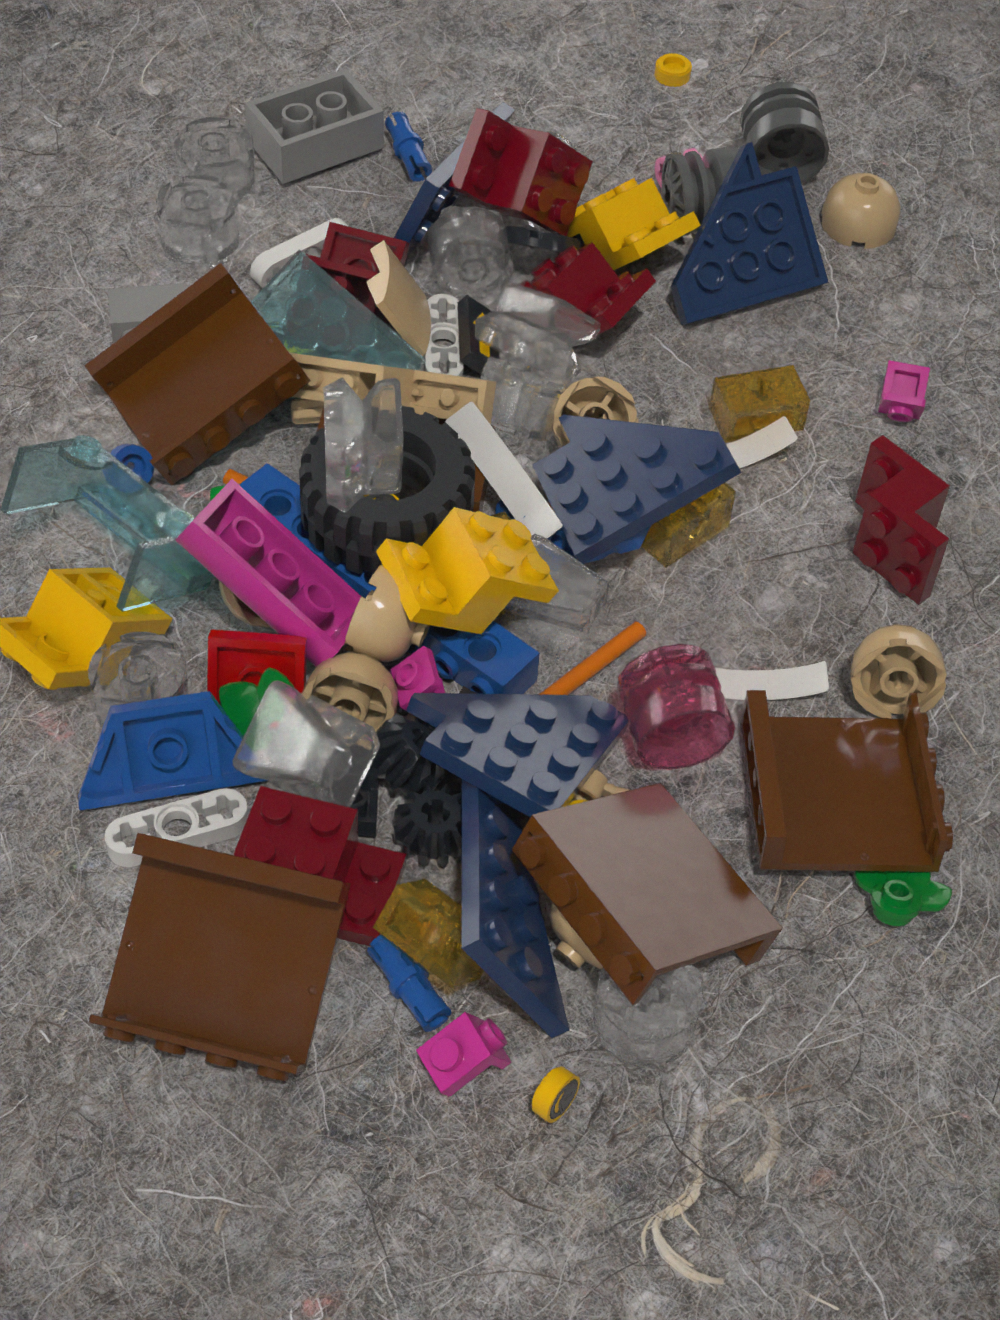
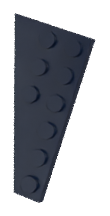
[394,102,515,258]
[461,779,569,1038]

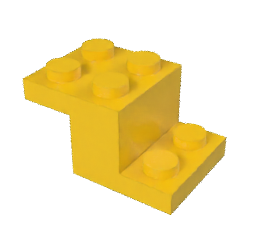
[567,178,701,270]
[376,507,559,634]
[0,567,173,690]

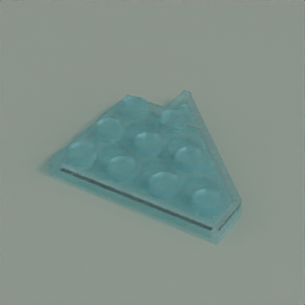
[251,249,425,400]

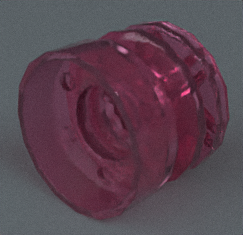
[617,644,735,770]

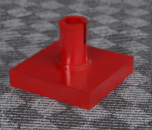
[207,629,307,730]

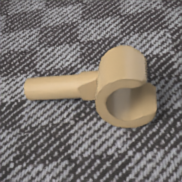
[574,770,629,800]

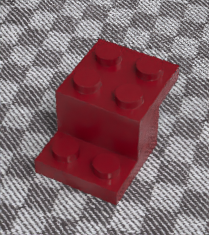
[449,108,593,236]
[284,222,410,358]
[500,242,656,351]
[852,435,950,605]
[233,786,406,947]

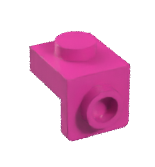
[878,360,930,422]
[391,646,445,710]
[416,1012,511,1097]

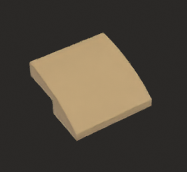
[366,240,431,359]

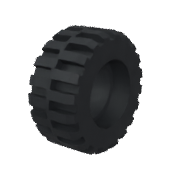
[299,404,475,575]

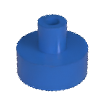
[106,444,154,489]

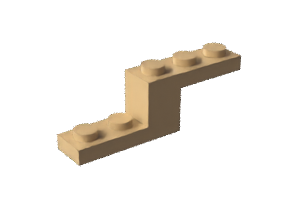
[289,352,496,425]

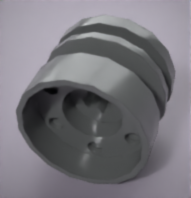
[740,82,830,183]
[662,146,739,236]

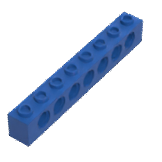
[239,463,540,694]

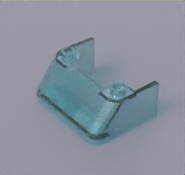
[0,435,214,612]

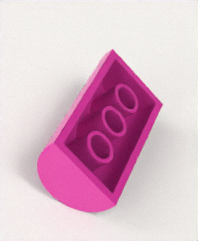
[175,479,362,667]

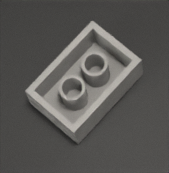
[245,68,384,184]

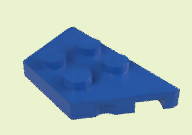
[78,691,269,810]

